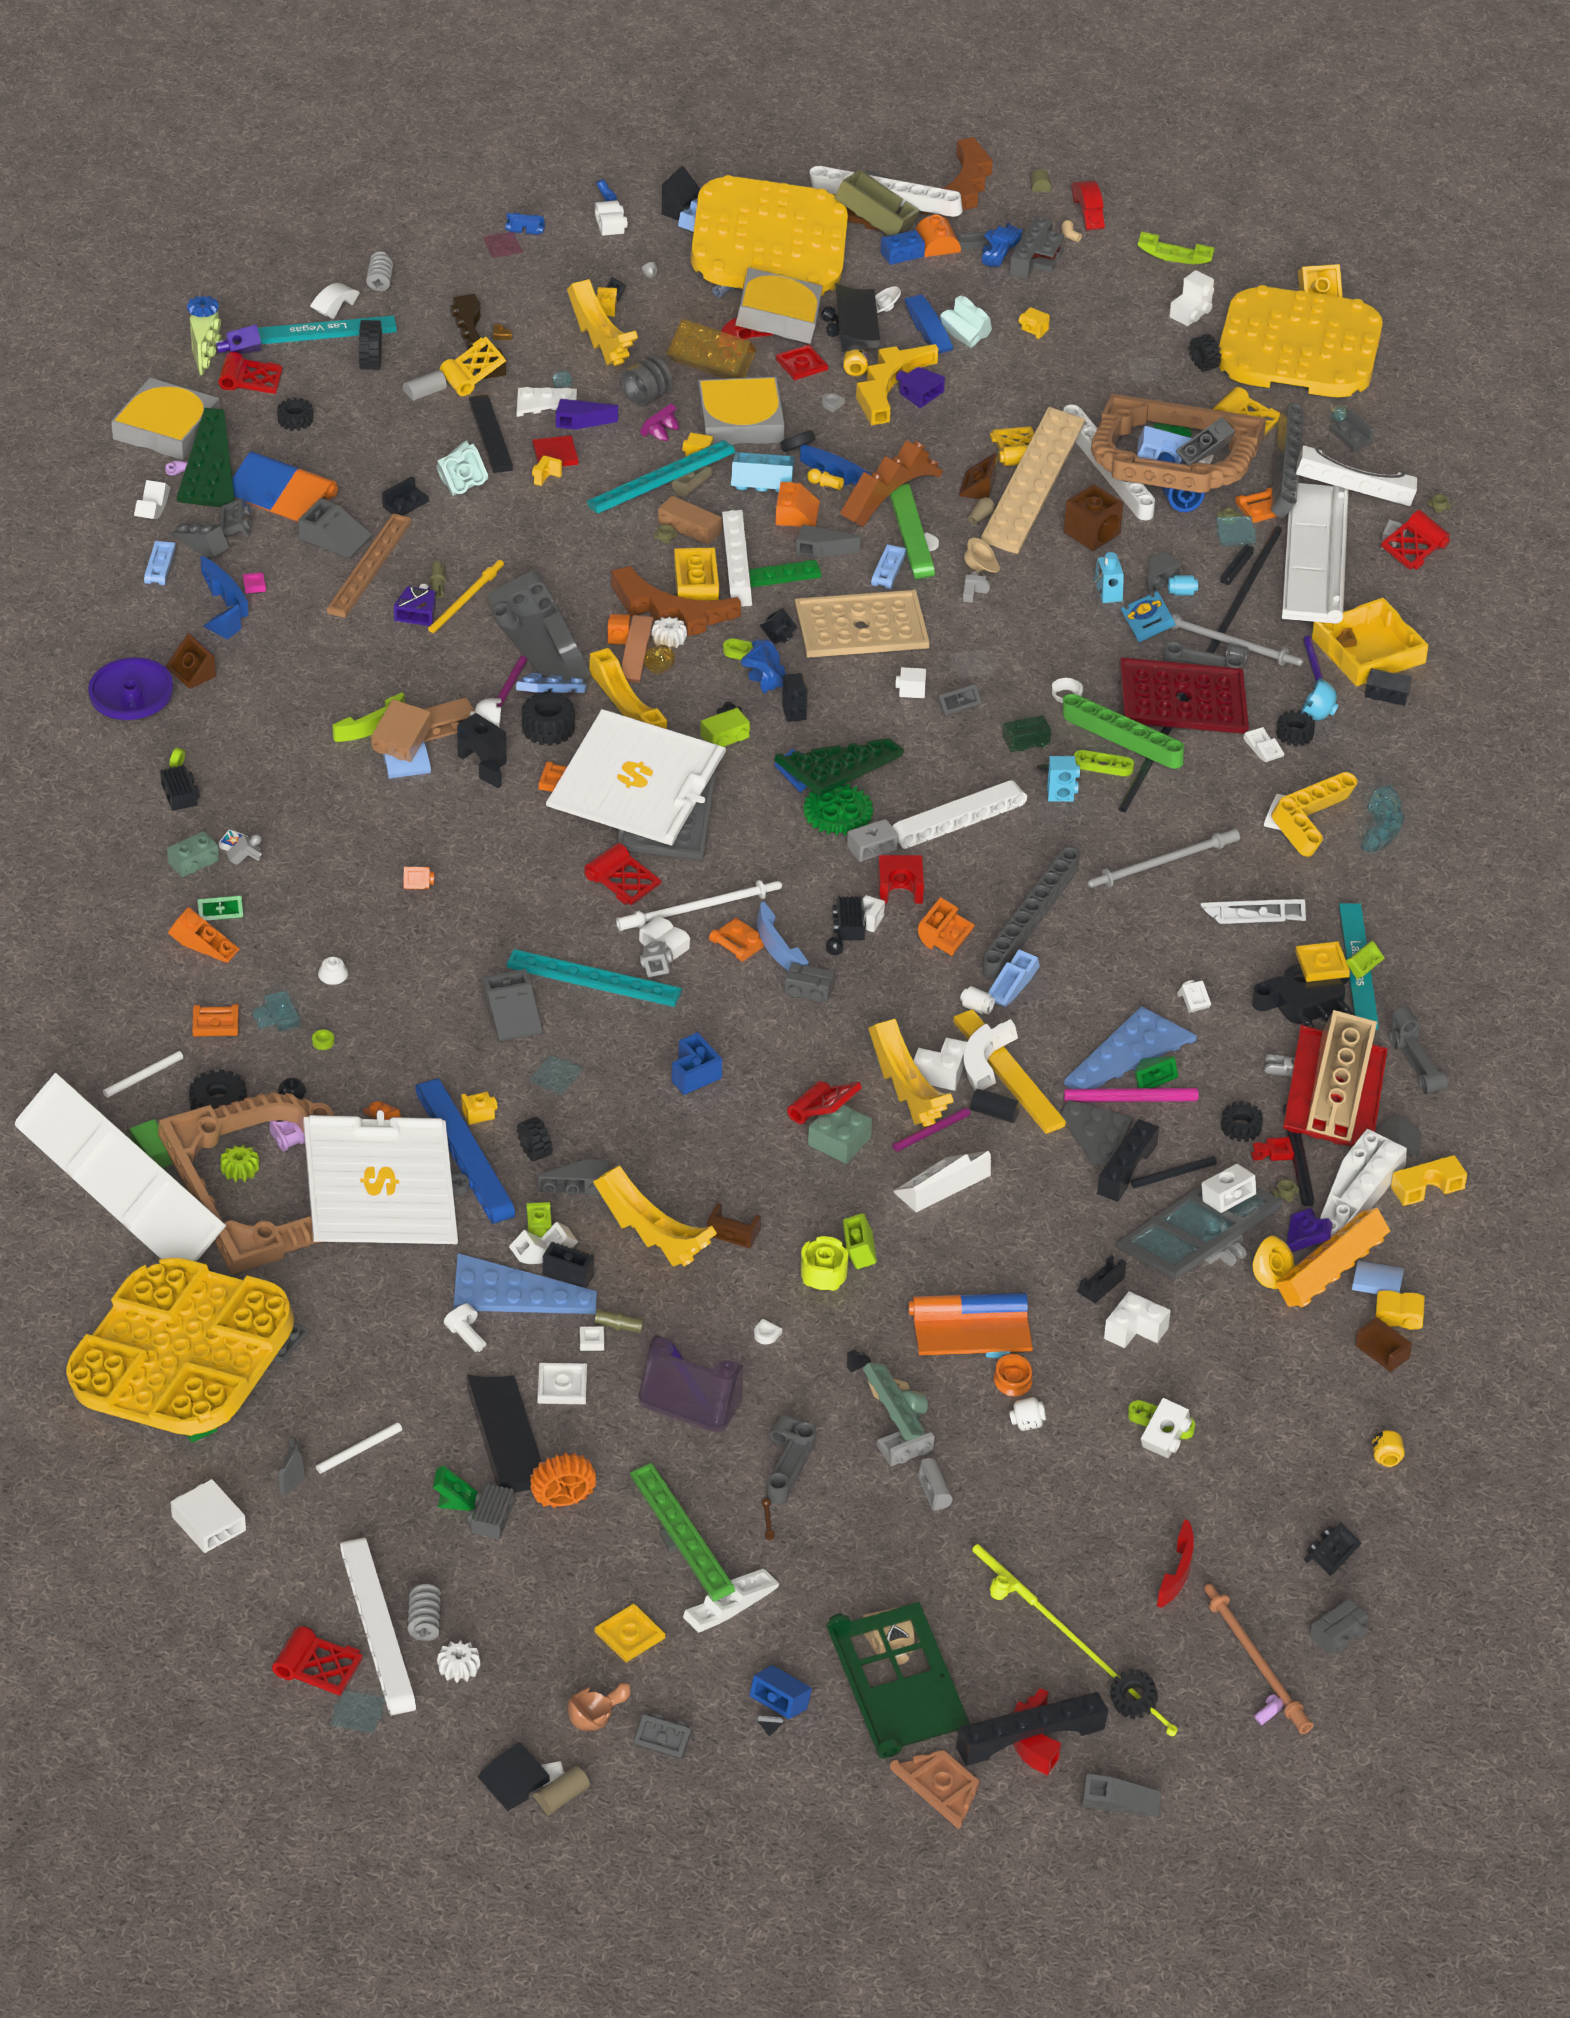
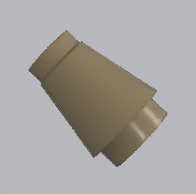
[967,497,995,525]

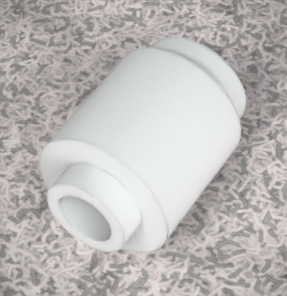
[960,986,995,1015]

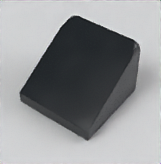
[479,759,502,788]

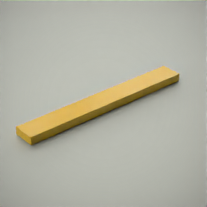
[953,1009,1066,1134]

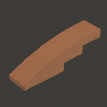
[621,615,654,683]

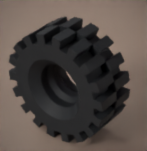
[359,320,382,370]
[189,1069,247,1111]

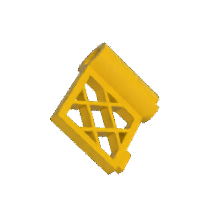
[440,337,506,396]
[1213,387,1281,436]
[990,426,1034,466]

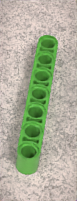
[890,483,935,580]
[1063,694,1184,769]

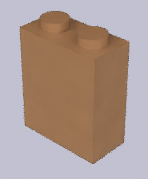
[371,699,433,762]

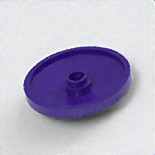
[88,657,173,720]

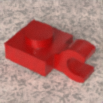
[1251,1137,1294,1161]

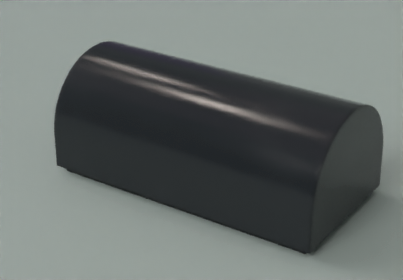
[970,1088,1019,1123]

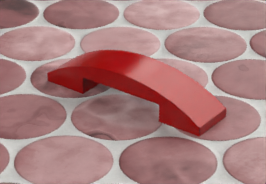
[1157,1519,1194,1608]

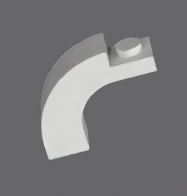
[963,1019,1018,1090]

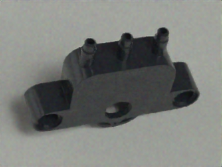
[1252,959,1353,1028]

